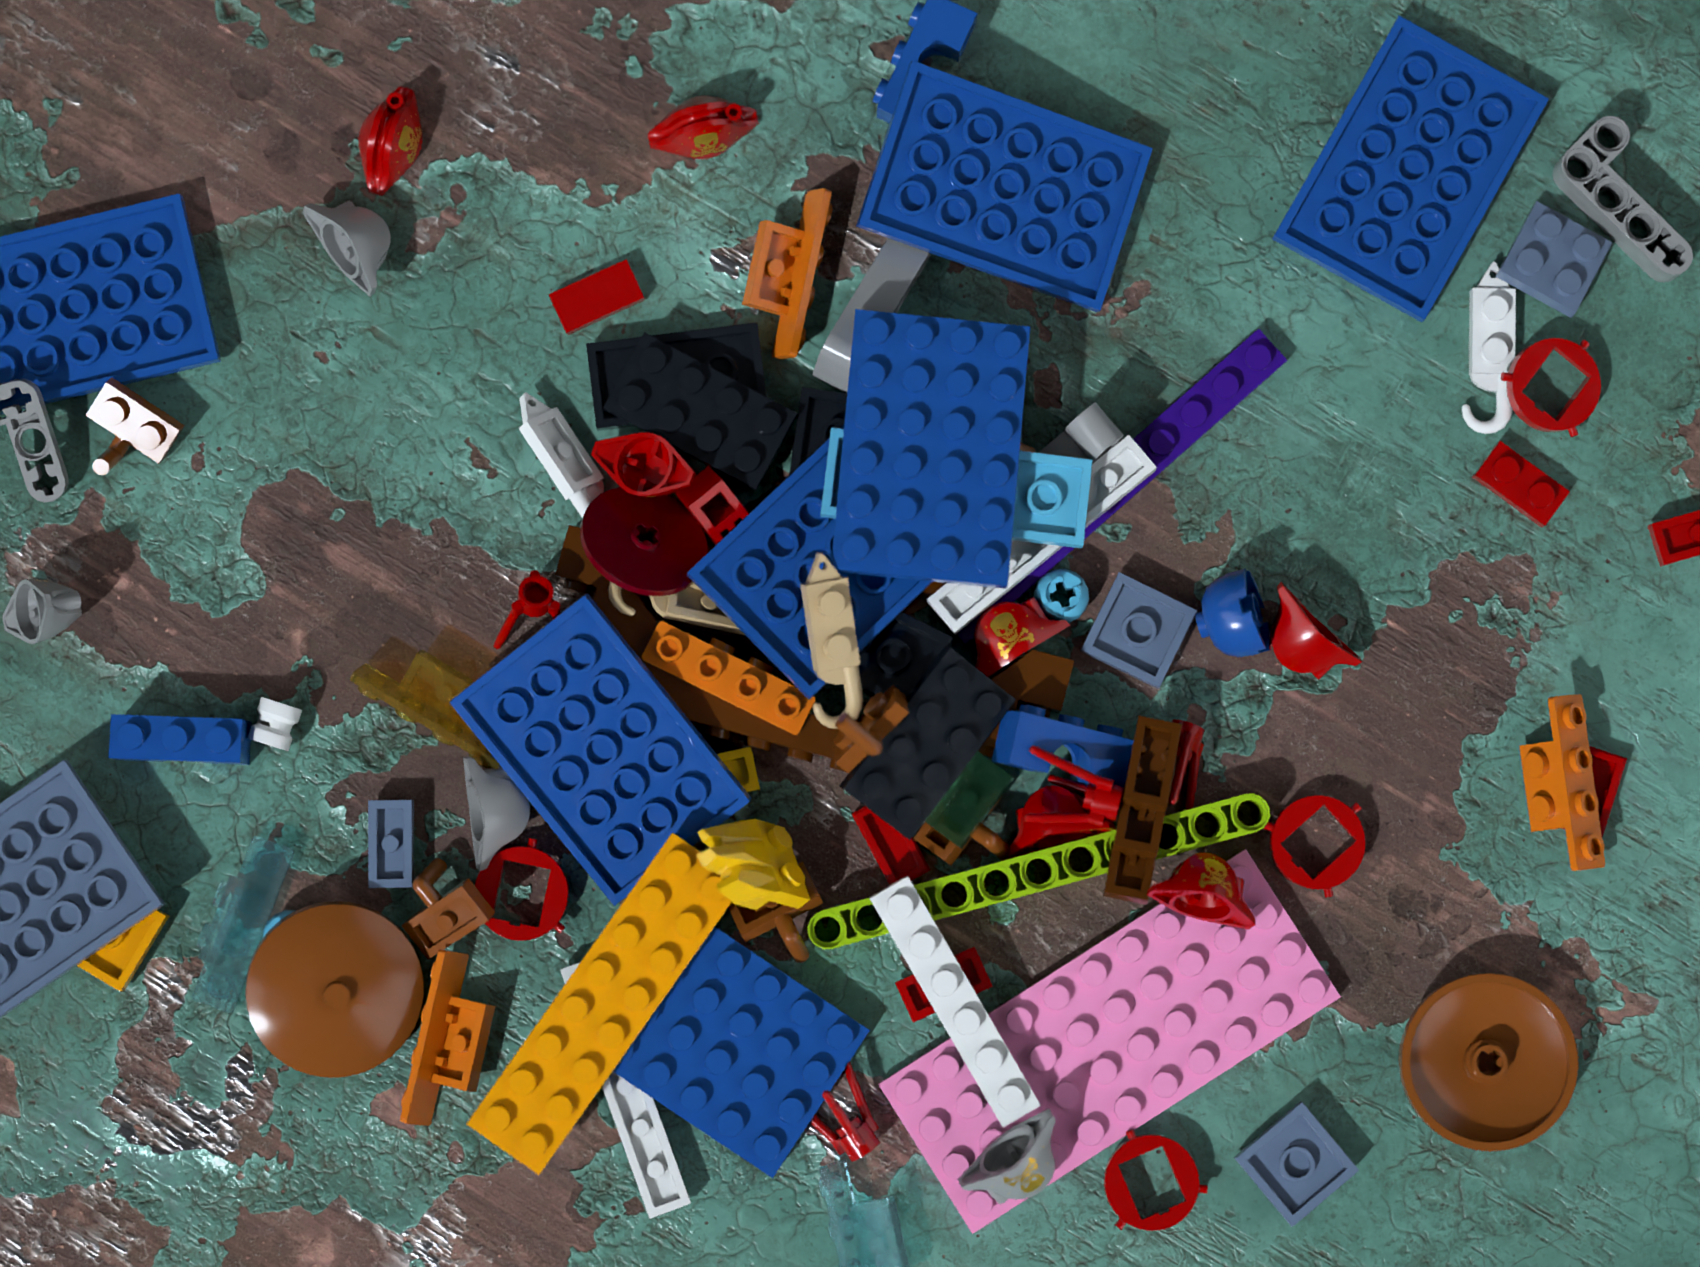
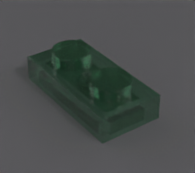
[925,751,1014,849]

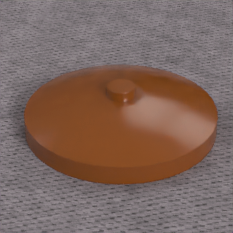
[246,901,424,1078]
[1399,973,1578,1151]

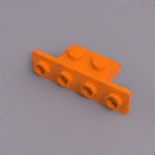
[742,188,833,359]
[642,621,816,735]
[1519,694,1605,871]
[400,949,496,1126]

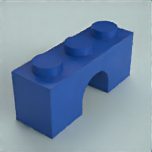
[872,0,977,123]
[992,704,1133,787]
[109,714,252,765]

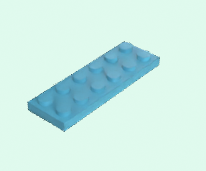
[820,428,1093,549]

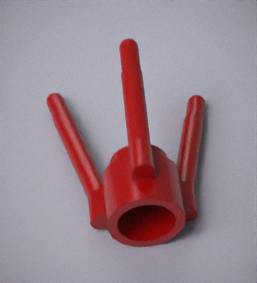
[493,570,561,649]
[1169,719,1205,810]
[1024,746,1124,827]
[809,1062,880,1162]

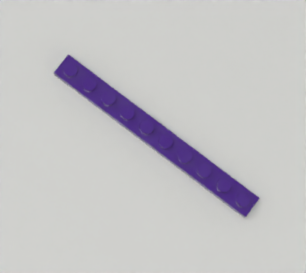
[936,329,1287,645]

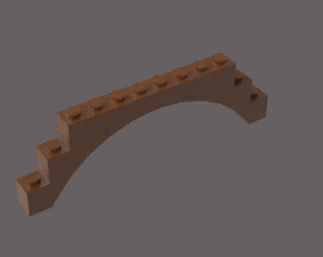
[555,525,1074,791]

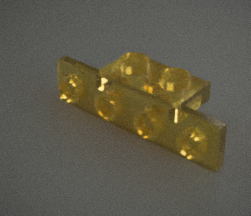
[349,649,501,770]

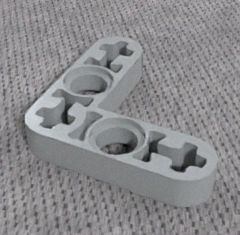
[0,379,69,502]

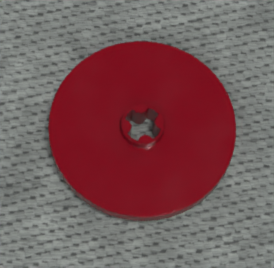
[580,487,708,596]

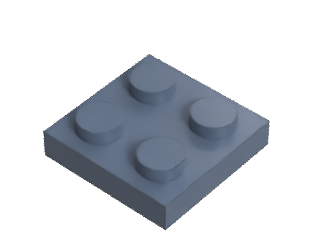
[1495,201,1612,318]
[1080,572,1197,689]
[1233,1101,1359,1227]

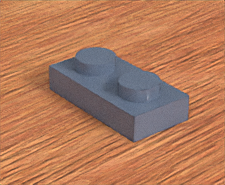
[368,800,414,888]

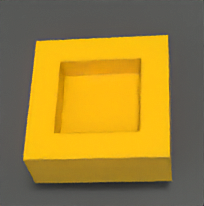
[717,747,761,793]

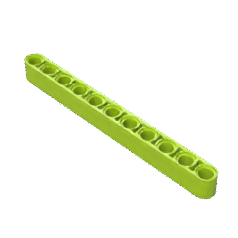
[808,793,1270,949]

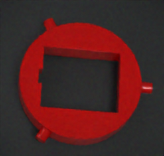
[1501,338,1601,437]
[1263,795,1365,898]
[475,838,569,941]
[1103,1129,1208,1231]

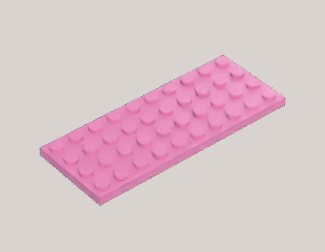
[878,849,1341,1234]

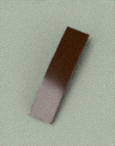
[1103,716,1182,905]

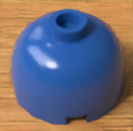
[1195,568,1271,657]

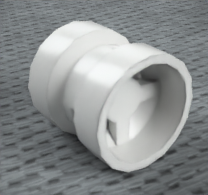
[248,697,302,751]

